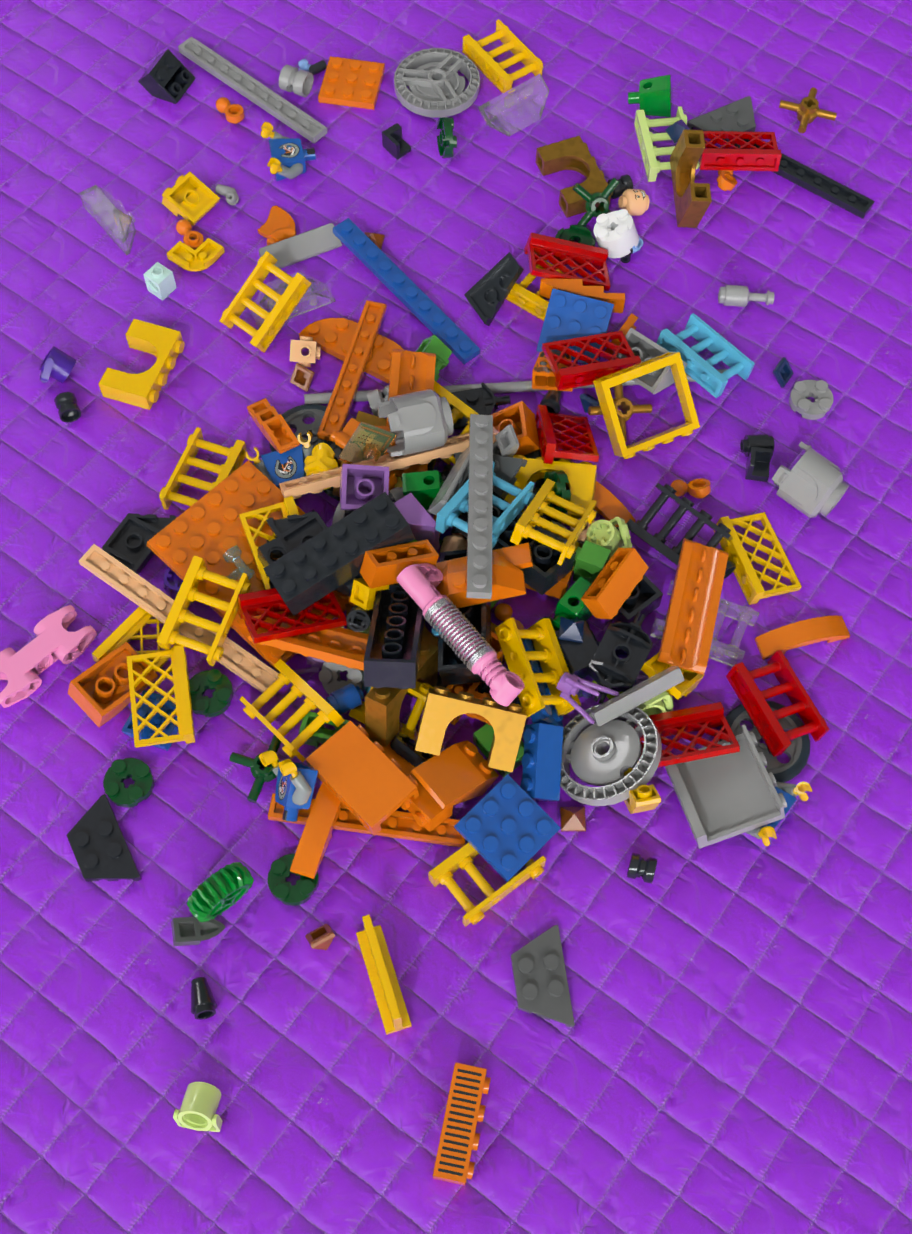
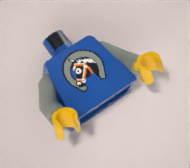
[261,122,316,181]
[246,431,313,500]
[259,751,318,822]
[745,781,813,846]

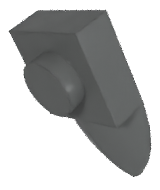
[171,917,225,946]

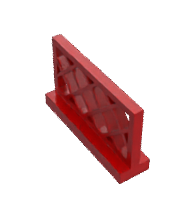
[699,131,782,171]
[524,233,611,291]
[542,330,642,391]
[535,404,599,464]
[238,588,347,644]
[633,702,740,767]

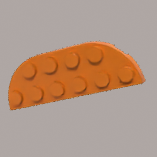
[299,318,404,384]

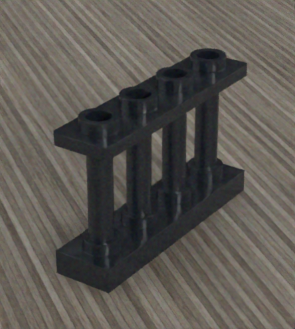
[626,483,733,566]

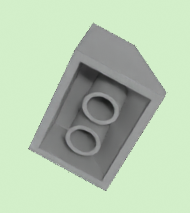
[613,328,688,395]

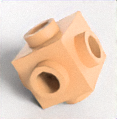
[290,336,321,368]

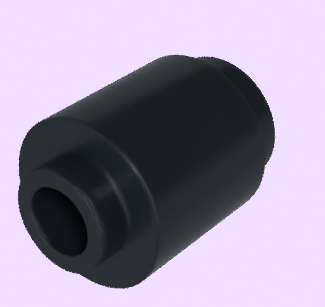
[740,434,774,457]

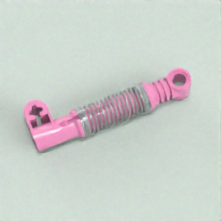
[397,563,525,706]

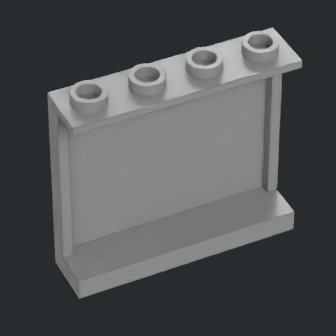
[665,725,787,849]

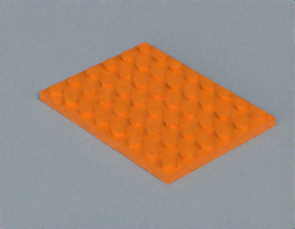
[147,460,349,671]

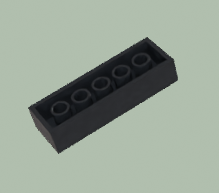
[453,478,576,595]
[263,492,415,616]
[438,549,491,686]
[364,583,425,689]

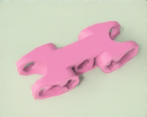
[0,605,97,708]

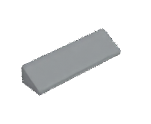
[258,223,342,273]
[428,448,469,515]
[588,666,685,727]

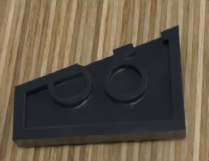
[464,252,524,326]

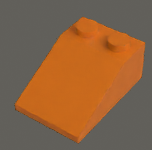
[466,401,540,456]
[68,642,158,728]
[411,740,499,809]

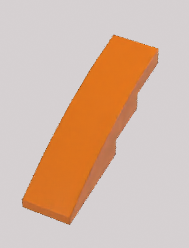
[539,278,625,313]
[247,398,300,454]
[290,783,342,879]

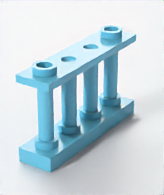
[657,313,755,398]
[435,461,535,548]

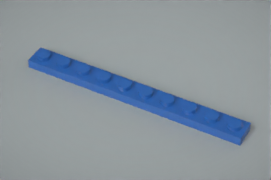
[333,218,480,365]

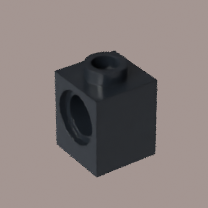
[258,537,289,568]

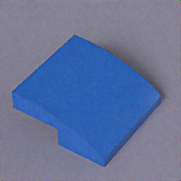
[121,690,178,751]

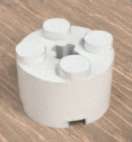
[593,209,639,259]

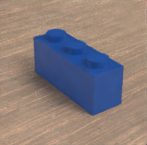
[520,723,563,801]

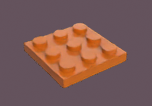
[318,56,385,110]

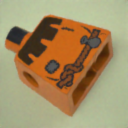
[532,349,573,392]

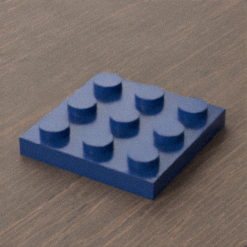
[536,289,615,364]
[454,774,561,882]

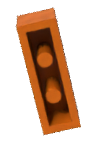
[360,539,439,589]
[581,548,649,619]

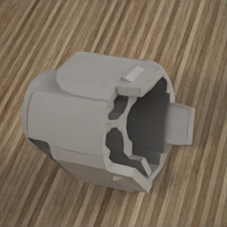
[378,389,453,457]
[772,441,850,518]

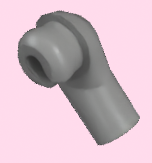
[215,184,239,205]

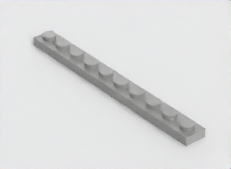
[178,36,327,143]
[466,414,493,599]

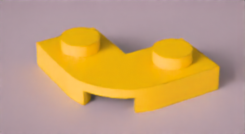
[166,238,225,272]

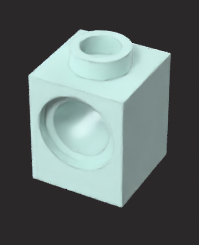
[143,262,177,301]

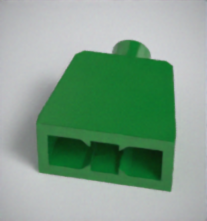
[628,75,672,117]
[402,470,445,513]
[551,576,592,631]

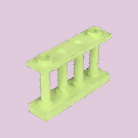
[634,106,699,182]

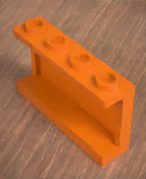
[305,720,419,836]

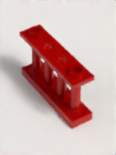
[726,650,830,757]

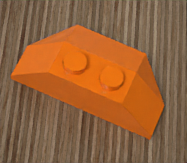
[436,551,526,608]

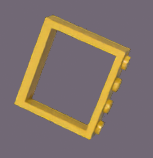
[593,351,700,459]

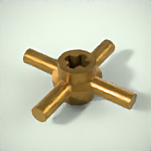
[779,87,837,133]
[588,384,652,442]

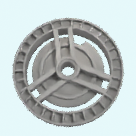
[394,48,480,118]
[560,704,662,806]

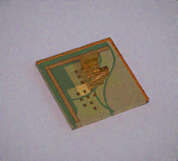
[338,421,397,464]

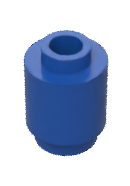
[326,683,364,715]

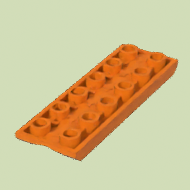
[383,349,436,477]
[657,538,729,675]
[248,611,369,671]

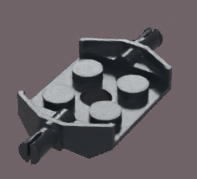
[449,383,511,430]
[587,612,653,704]

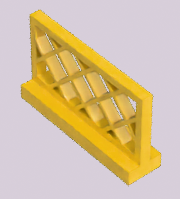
[239,496,300,590]
[713,512,802,605]
[92,588,180,673]
[127,645,196,748]
[356,914,412,1035]

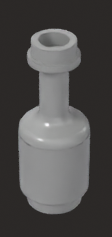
[718,285,774,307]

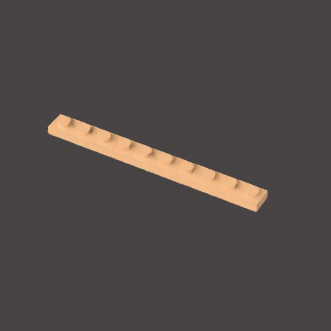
[279,427,499,499]
[79,544,279,693]

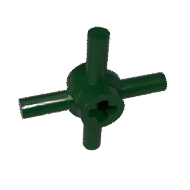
[573,178,620,227]
[229,735,281,803]

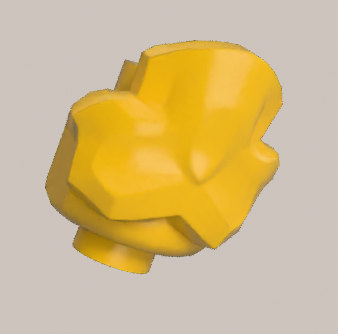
[304,442,339,490]

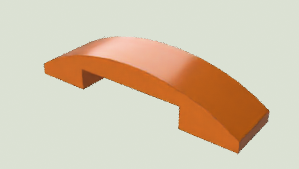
[565,481,636,527]
[754,615,850,660]

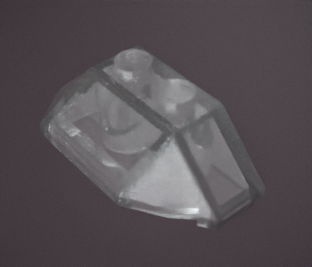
[478,74,549,137]
[79,185,136,255]
[251,271,336,328]

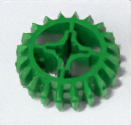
[187,862,254,922]

